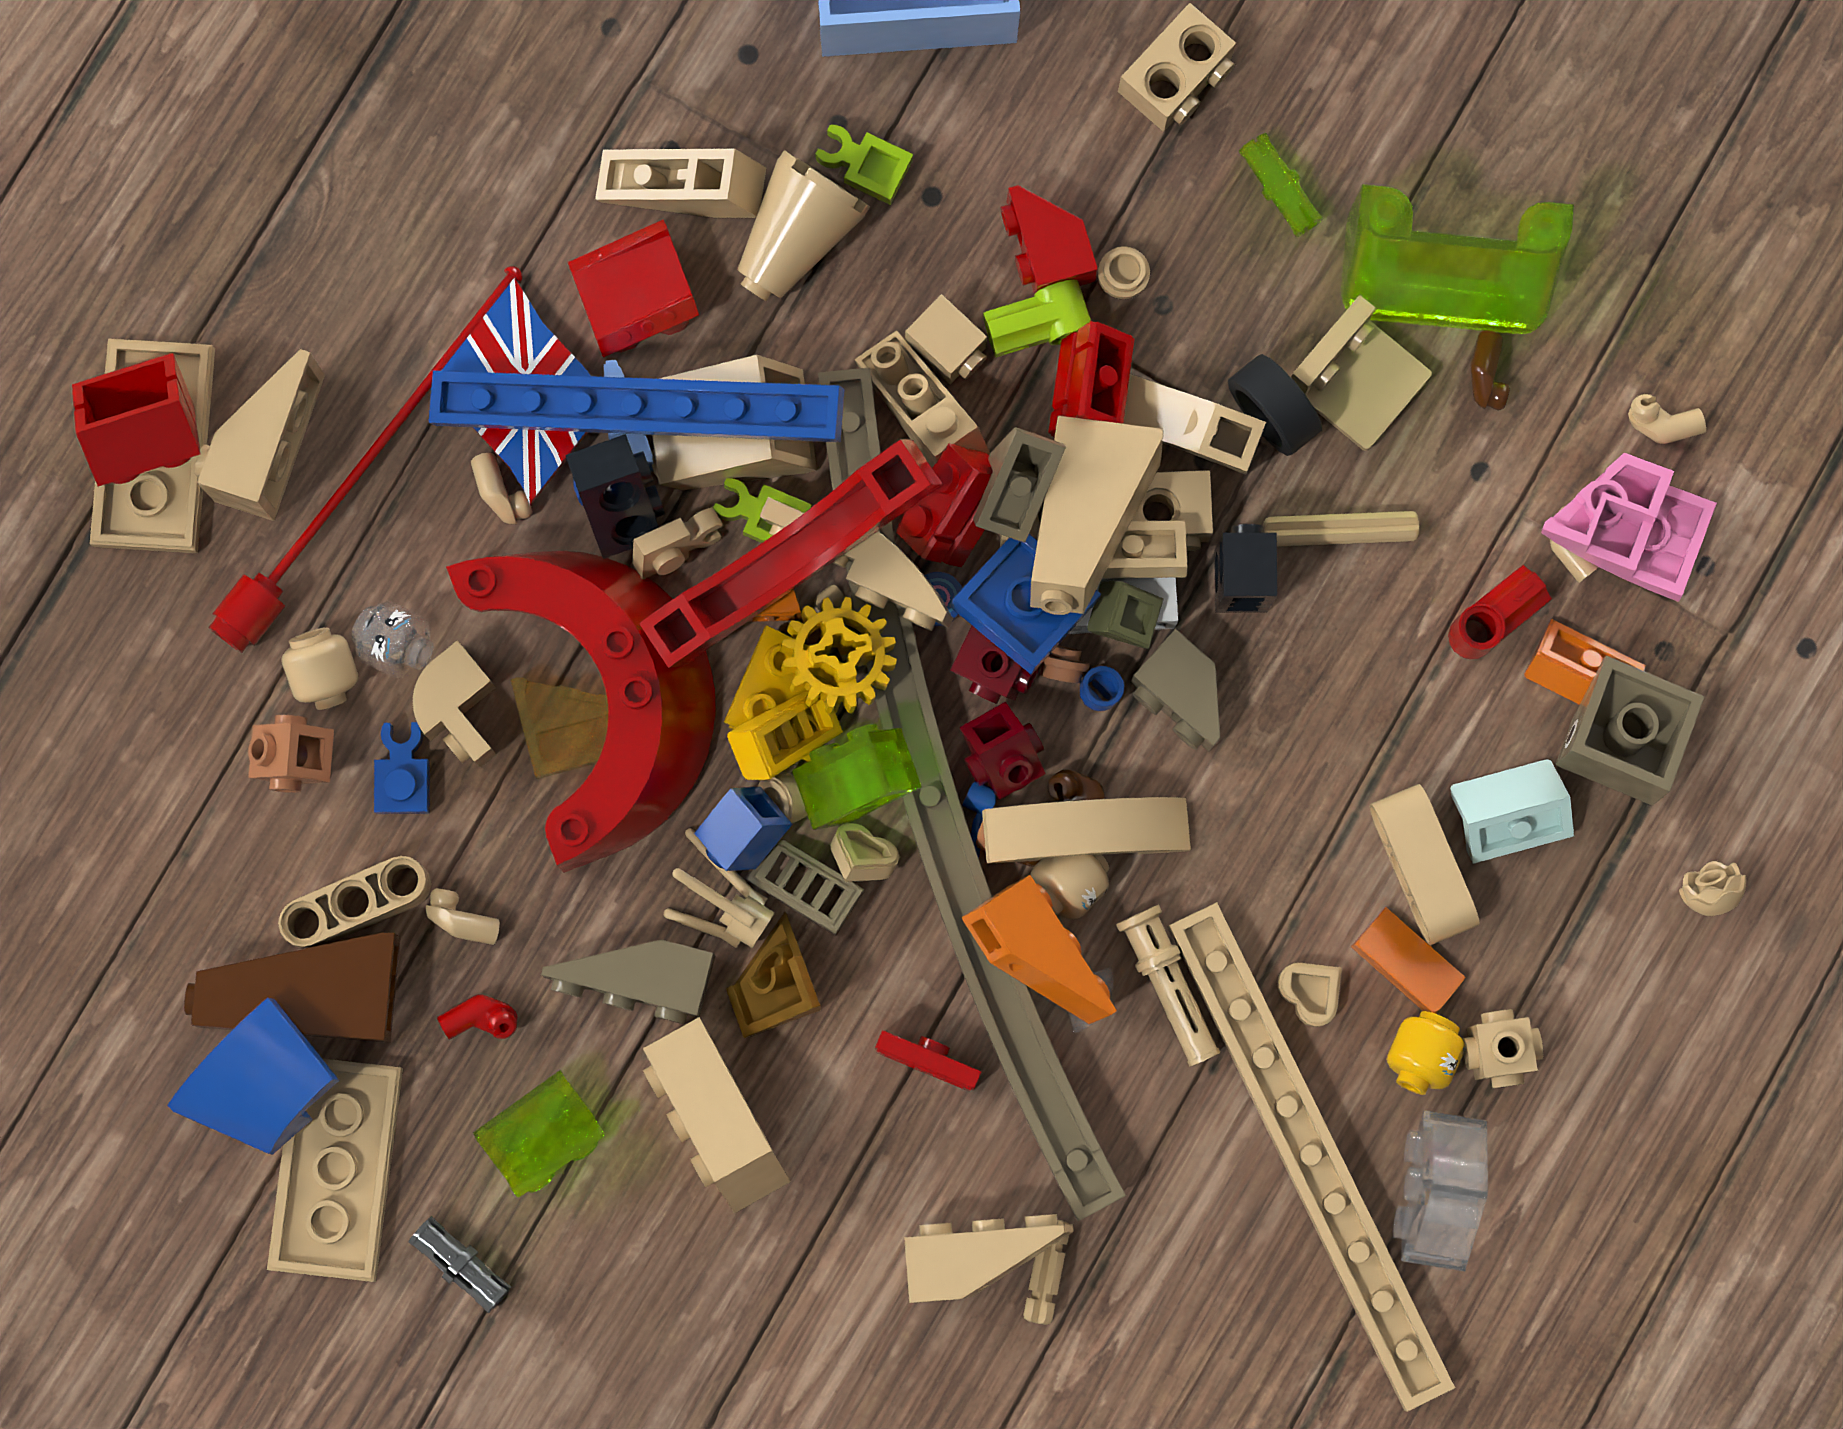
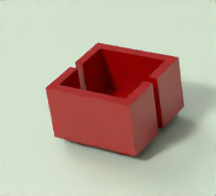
[72,353,201,487]

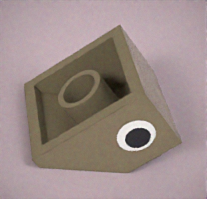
[1555,655,1705,806]

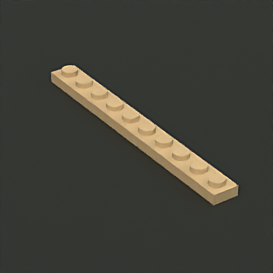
[1168,902,1455,1412]

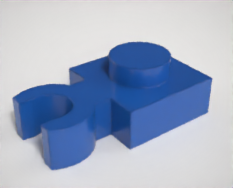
[374,722,430,814]

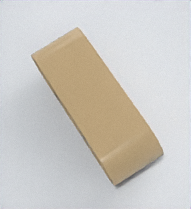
[1369,784,1480,946]
[278,856,432,949]

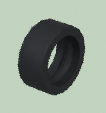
[1228,354,1322,456]

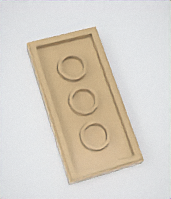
[90,339,215,553]
[267,1059,403,1282]

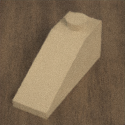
[595,149,766,218]

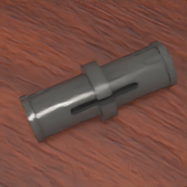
[408,1216,512,1313]

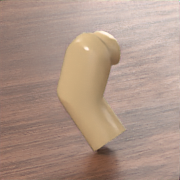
[471,453,533,524]

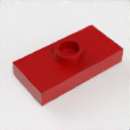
[875,1030,981,1092]

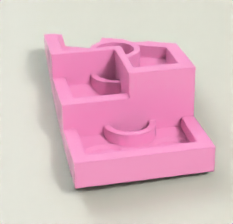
[1541,453,1717,602]

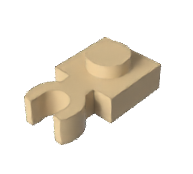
[632,507,723,579]

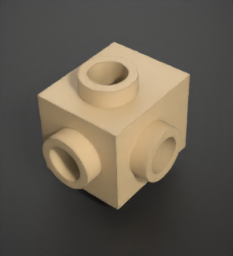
[1463,1009,1543,1088]

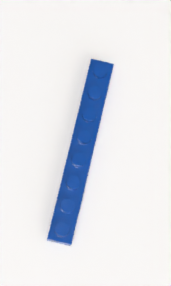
[428,370,845,442]

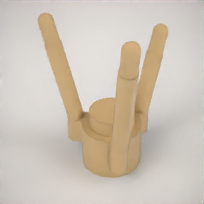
[664,828,775,948]

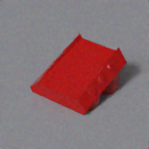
[568,219,699,358]

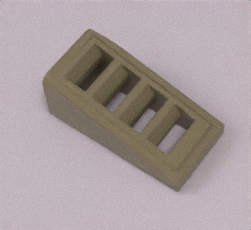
[746,839,864,936]

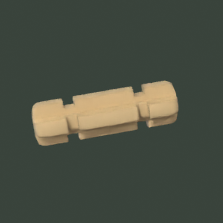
[1023,1220,1069,1325]

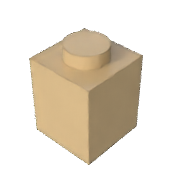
[905,294,987,384]

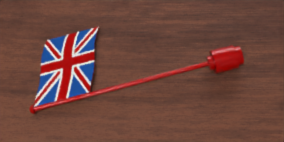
[208,266,590,653]

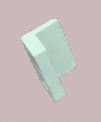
[1450,759,1574,864]

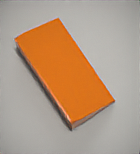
[1524,619,1646,705]
[1351,907,1466,1014]

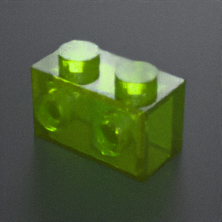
[792,723,922,830]

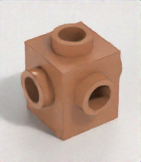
[248,715,334,793]

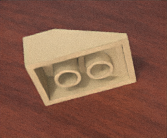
[194,349,325,521]

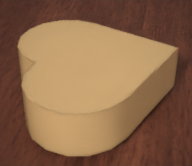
[830,823,900,882]
[1277,963,1342,1027]

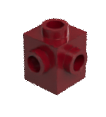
[950,625,1039,704]
[959,702,1046,799]

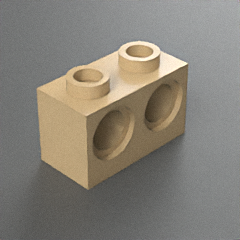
[1118,3,1236,132]

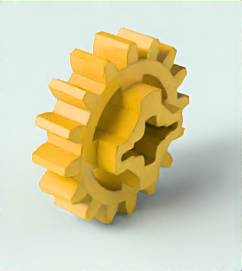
[780,597,897,714]

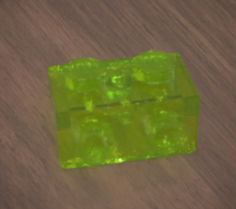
[473,1070,605,1197]

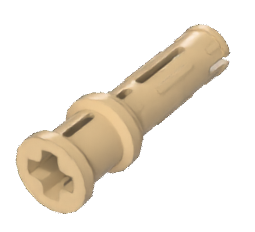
[1116,904,1220,1066]

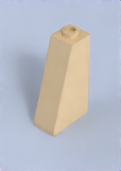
[1030,416,1164,615]

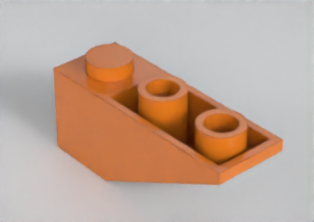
[961,875,1117,1024]

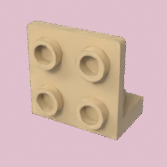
[1291,295,1432,451]

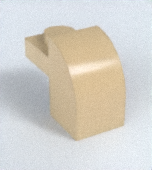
[413,640,496,767]

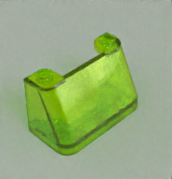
[1341,184,1574,334]

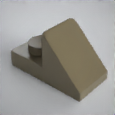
[973,427,1066,543]

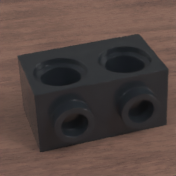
[565,434,665,559]
[1214,524,1277,613]

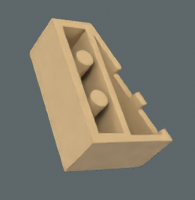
[643,1017,791,1213]

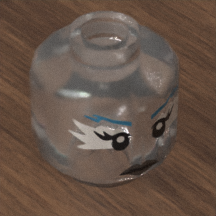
[352,601,434,679]

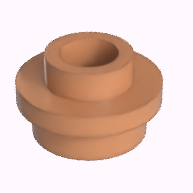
[1039,645,1090,683]

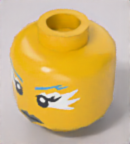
[1386,1011,1466,1095]

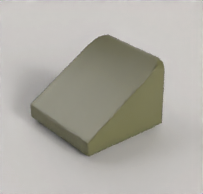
[1087,581,1164,649]

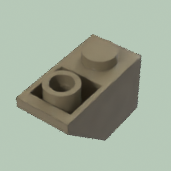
[1130,629,1220,752]

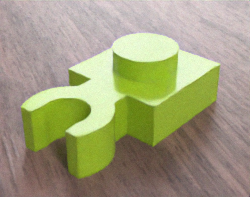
[815,125,913,205]
[713,478,812,543]

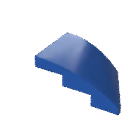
[167,997,340,1155]

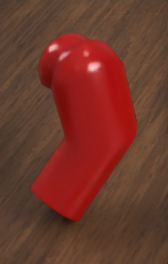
[437,994,518,1040]

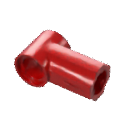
[1448,565,1552,659]

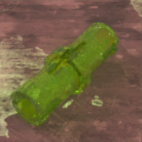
[1239,133,1323,237]

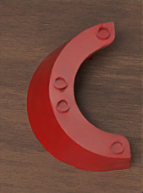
[446,550,716,873]

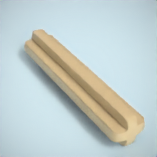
[1263,511,1419,546]

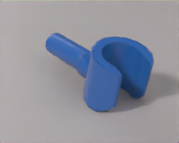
[962,781,997,859]

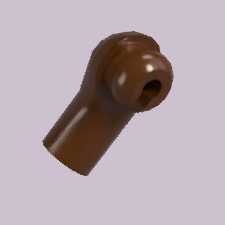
[1470,330,1510,410]
[1047,769,1106,802]

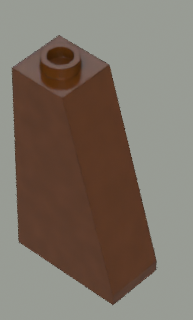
[184,932,401,1043]

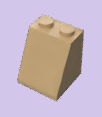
[652,355,817,490]

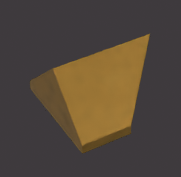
[726,912,821,1038]

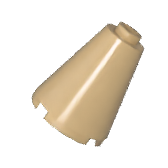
[737,150,870,301]

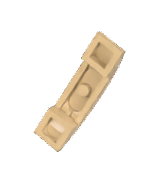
[982,797,1191,864]

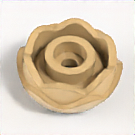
[1679,861,1747,916]

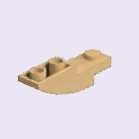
[760,497,953,631]

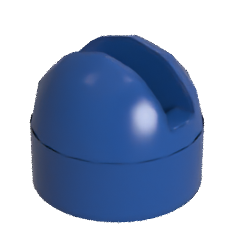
[1079,666,1124,711]

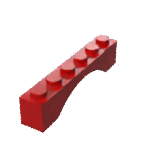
[639,439,943,668]

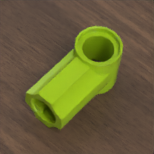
[983,280,1091,358]

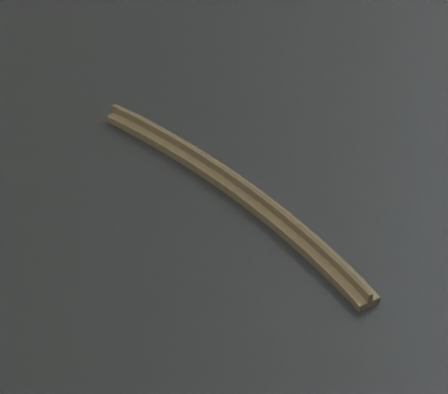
[818,368,1126,1221]

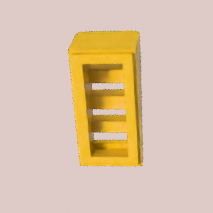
[727,691,843,780]

